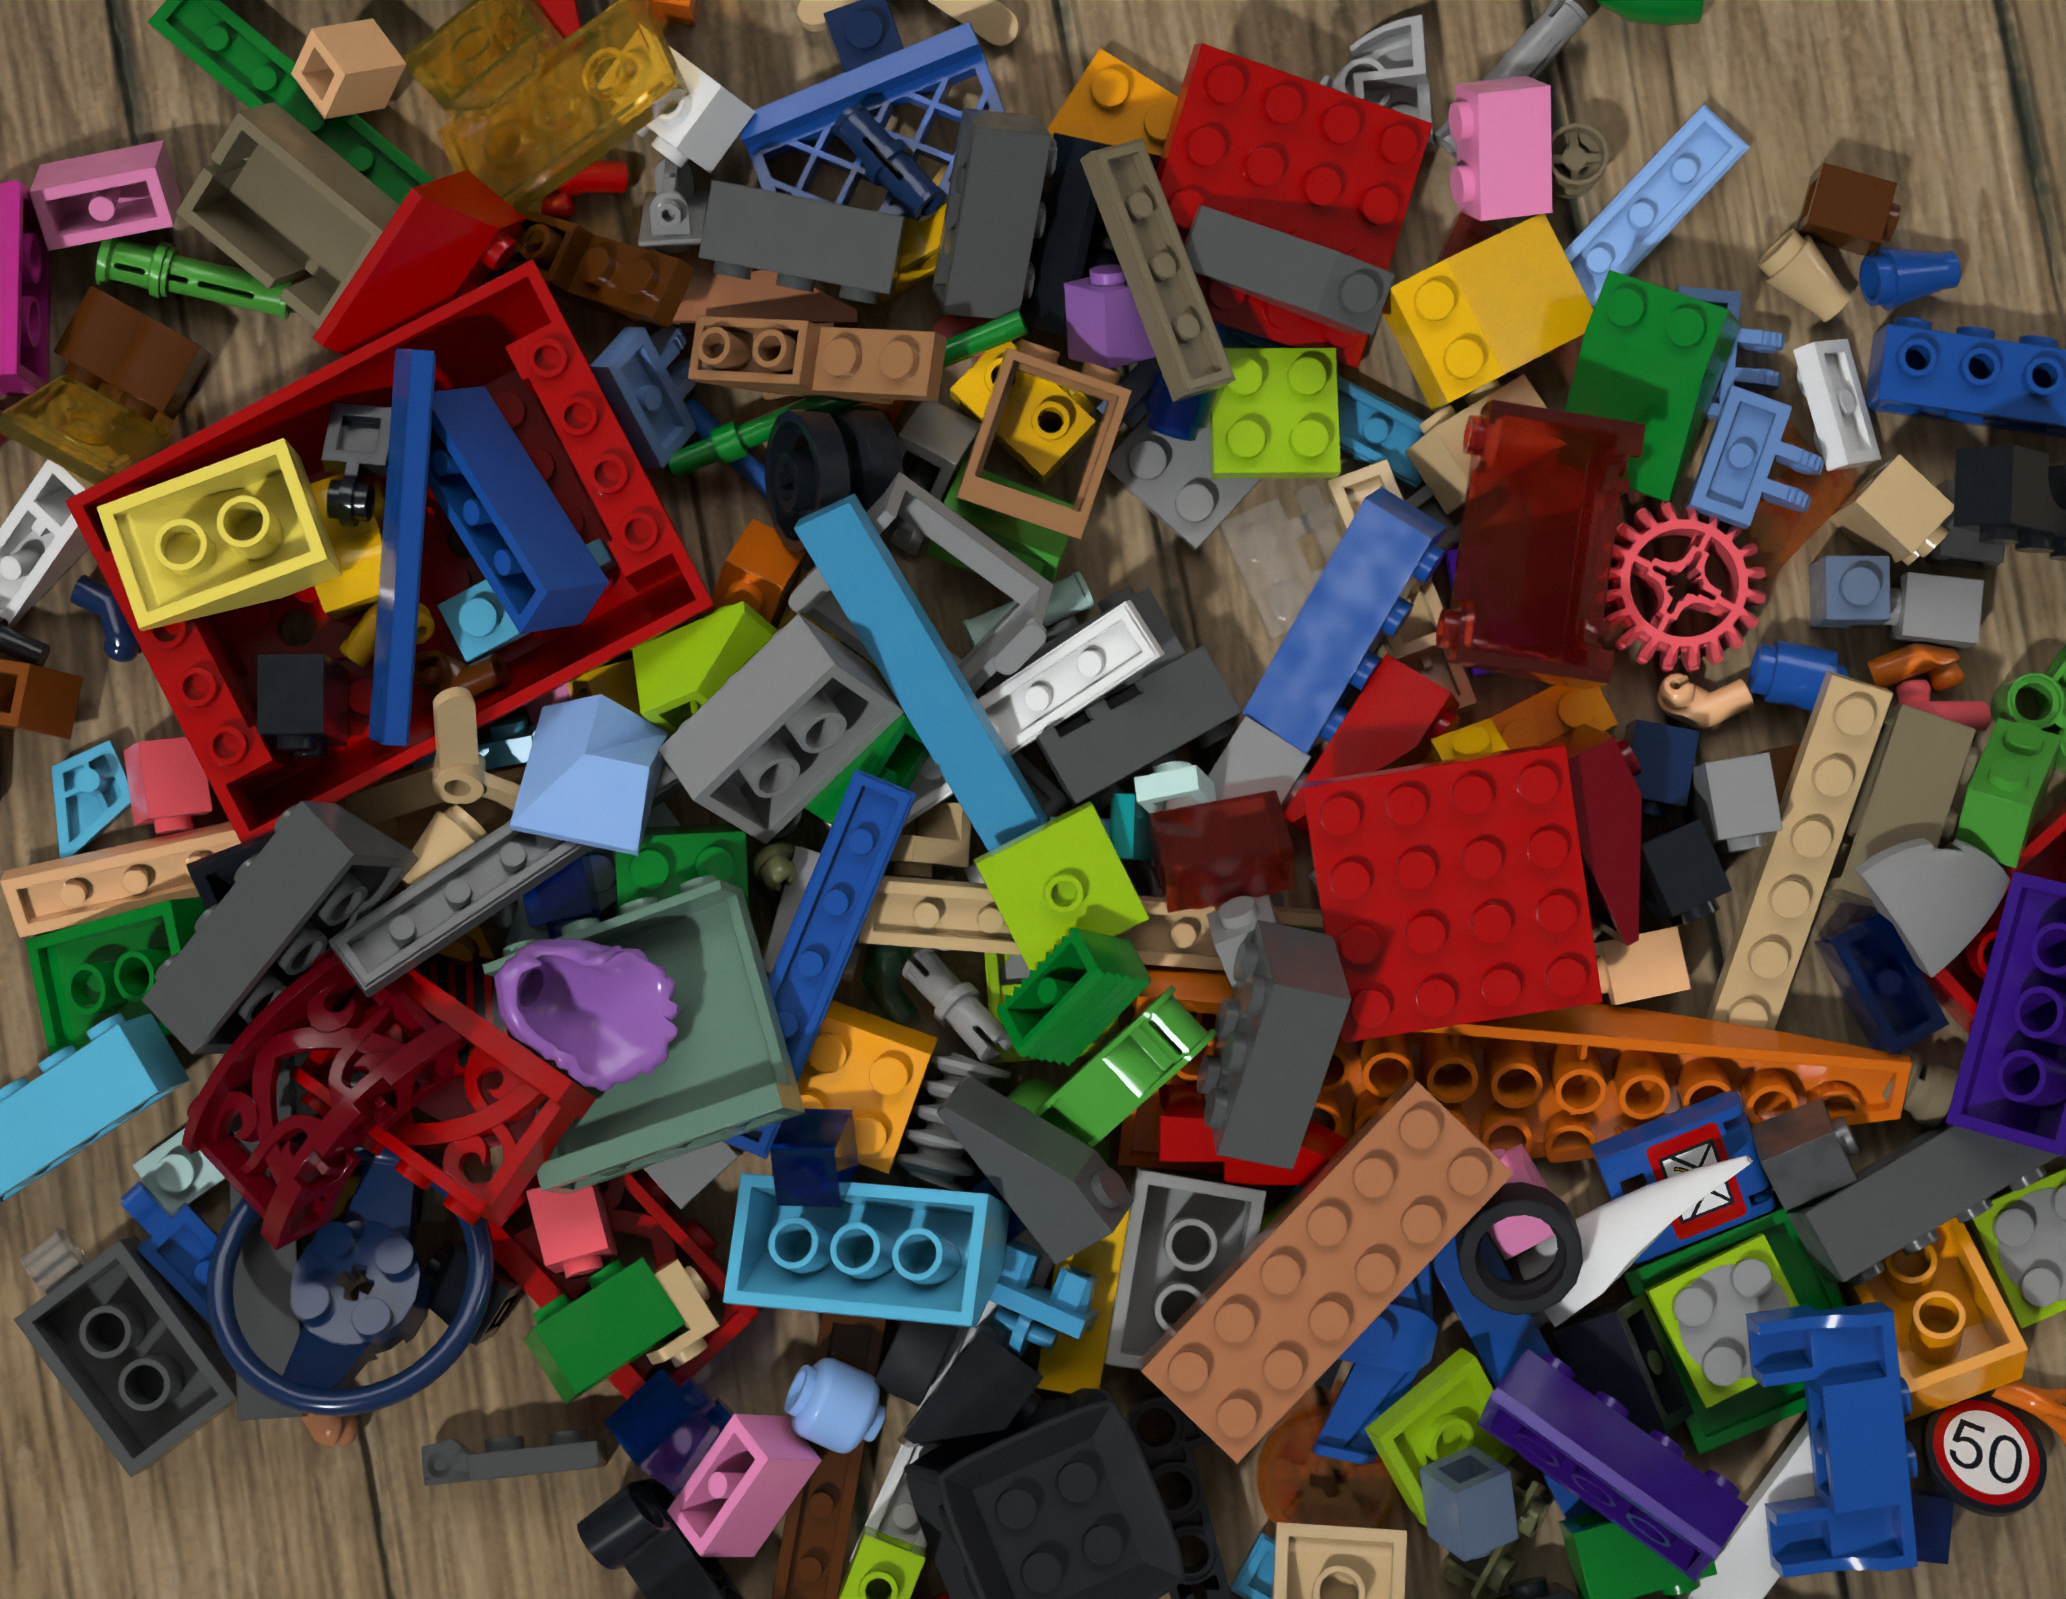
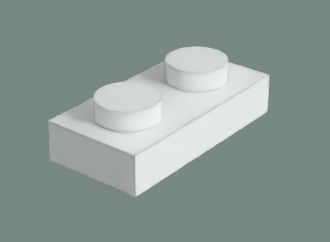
[1793,339,1882,471]

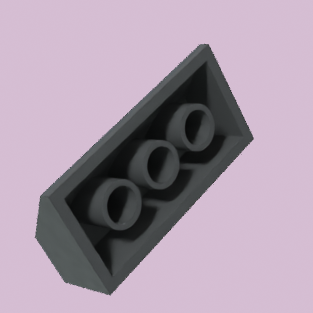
[142,800,419,1054]

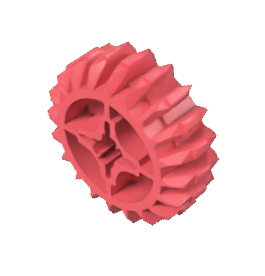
[1592,501,1766,672]

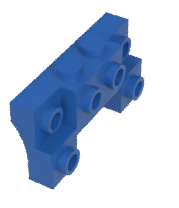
[1746,1301,1918,1578]

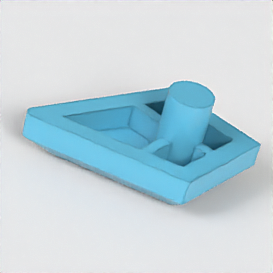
[51,740,131,858]

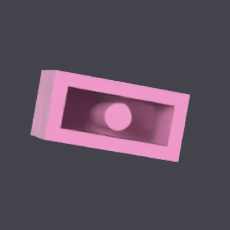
[1448,76,1553,221]
[29,140,182,251]
[667,1414,822,1557]

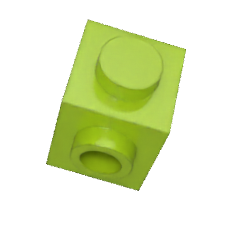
[837,1525,926,1599]

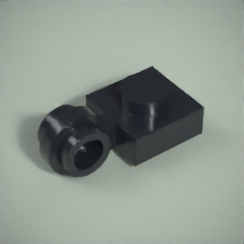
[321,402,391,527]

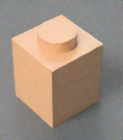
[291,18,407,119]
[1594,926,1691,1005]

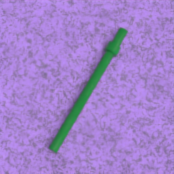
[668,310,1028,478]

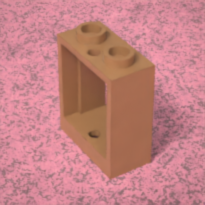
[956,340,1132,540]

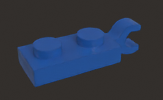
[120,1181,218,1325]

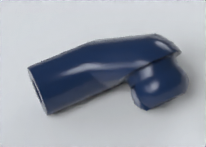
[70,575,140,662]

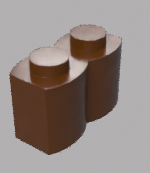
[53,286,211,422]

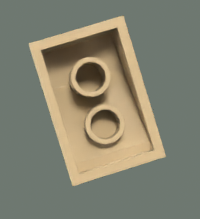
[1271,1522,1407,1599]

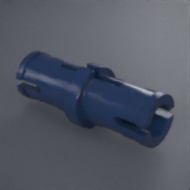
[832,103,946,222]

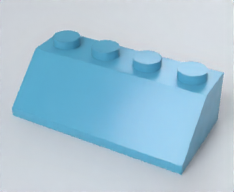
[723,1173,1011,1328]

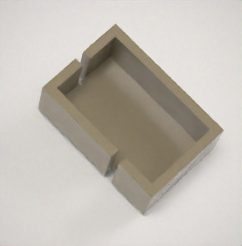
[176,102,400,330]
[1822,704,1978,918]

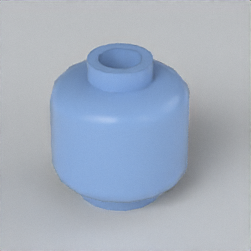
[784,1358,886,1454]

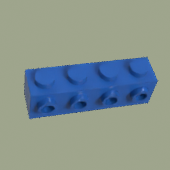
[1865,317,2066,438]
[427,386,609,634]
[1242,487,1447,754]

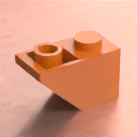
[705,519,808,628]

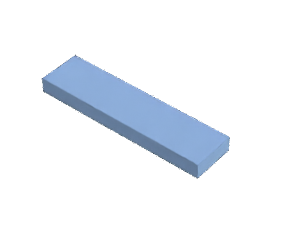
[1564,105,1750,310]

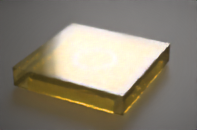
[0,374,172,485]

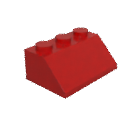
[312,170,526,355]

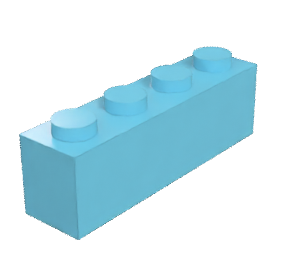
[0,1013,190,1204]

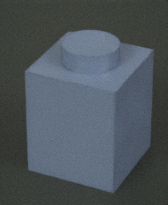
[1809,556,1891,628]
[1419,1445,1519,1562]

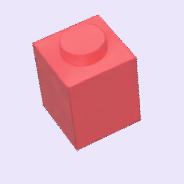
[123,737,213,834]
[526,1183,618,1279]

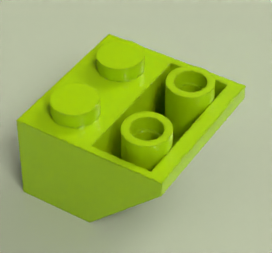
[632,601,778,737]

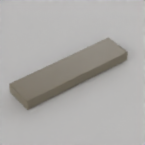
[1080,138,1236,402]

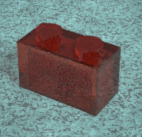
[1149,790,1295,913]

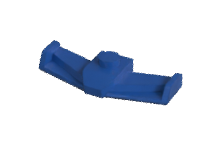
[1311,1261,1438,1464]

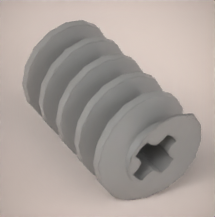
[894,1052,1012,1192]

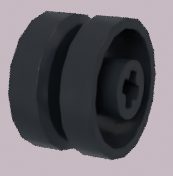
[765,406,904,552]

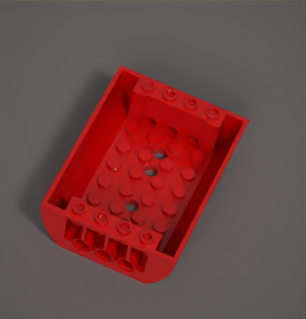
[65,259,715,843]

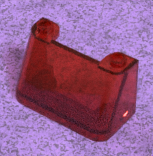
[1436,400,1645,690]

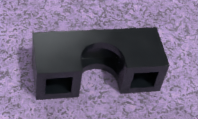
[1953,444,2066,561]

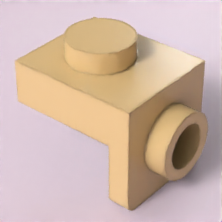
[889,803,971,878]
[646,1259,719,1368]

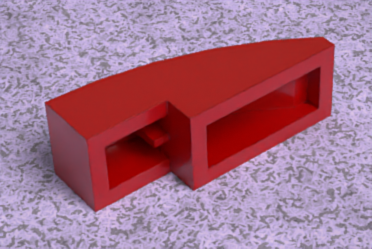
[1158,1084,1349,1185]

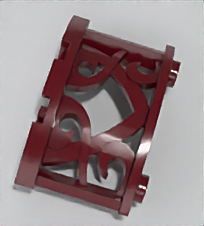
[181,949,461,1251]

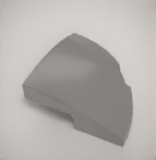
[1320,14,1436,152]
[1854,838,2011,978]

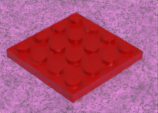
[1156,43,1433,368]
[1301,741,1603,1043]

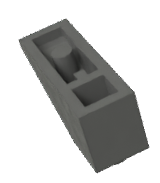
[1184,205,1395,336]
[936,1076,1134,1265]

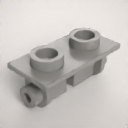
[638,157,708,253]

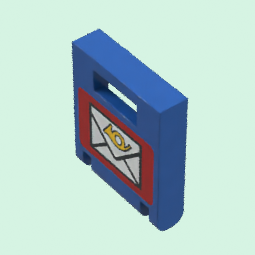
[1590,1091,1776,1265]

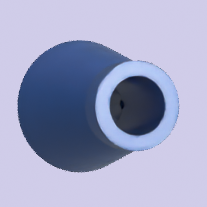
[1859,247,1961,310]

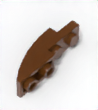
[497,205,696,328]

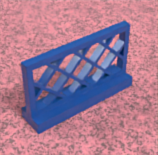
[740,21,1005,219]

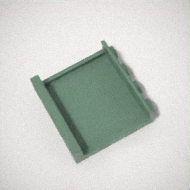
[482,875,805,1194]

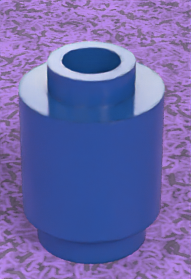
[1748,639,1847,711]

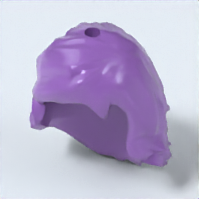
[494,939,682,1091]

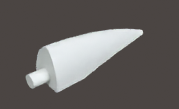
[1517,1155,1753,1328]

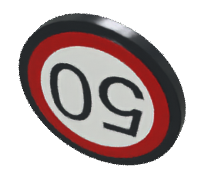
[1921,1394,2047,1517]

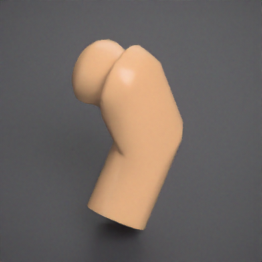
[1657,673,1754,730]

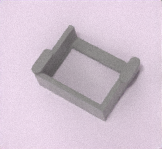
[788,471,1054,693]

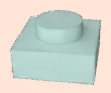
[1134,761,1217,819]

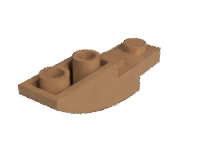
[688,316,947,404]

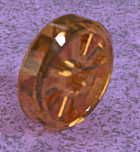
[1256,1404,1398,1529]

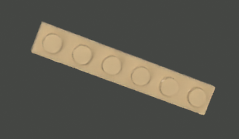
[1705,671,1894,1030]

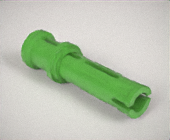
[95,237,296,320]

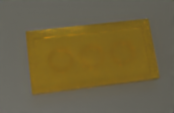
[437,0,690,214]

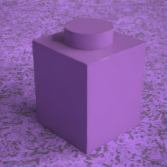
[1064,264,1155,369]

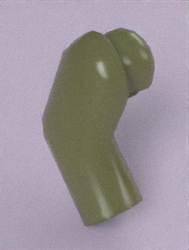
[751,839,797,896]

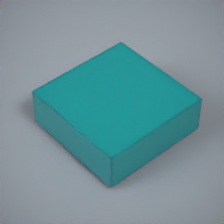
[1110,793,1154,861]

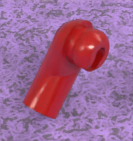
[537,161,628,220]

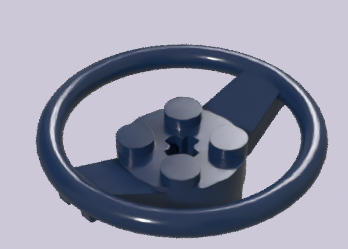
[206,1144,494,1416]

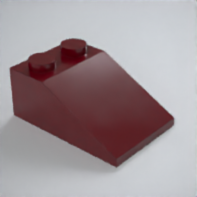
[1544,723,1642,946]

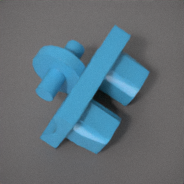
[989,1240,1099,1357]

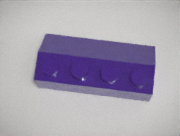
[1945,871,2066,1157]
[1477,1349,1749,1582]

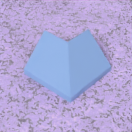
[510,694,670,856]

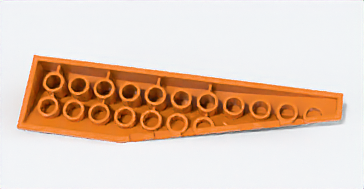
[1117,965,1912,1174]

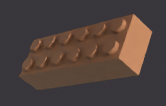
[1139,1077,1514,1464]

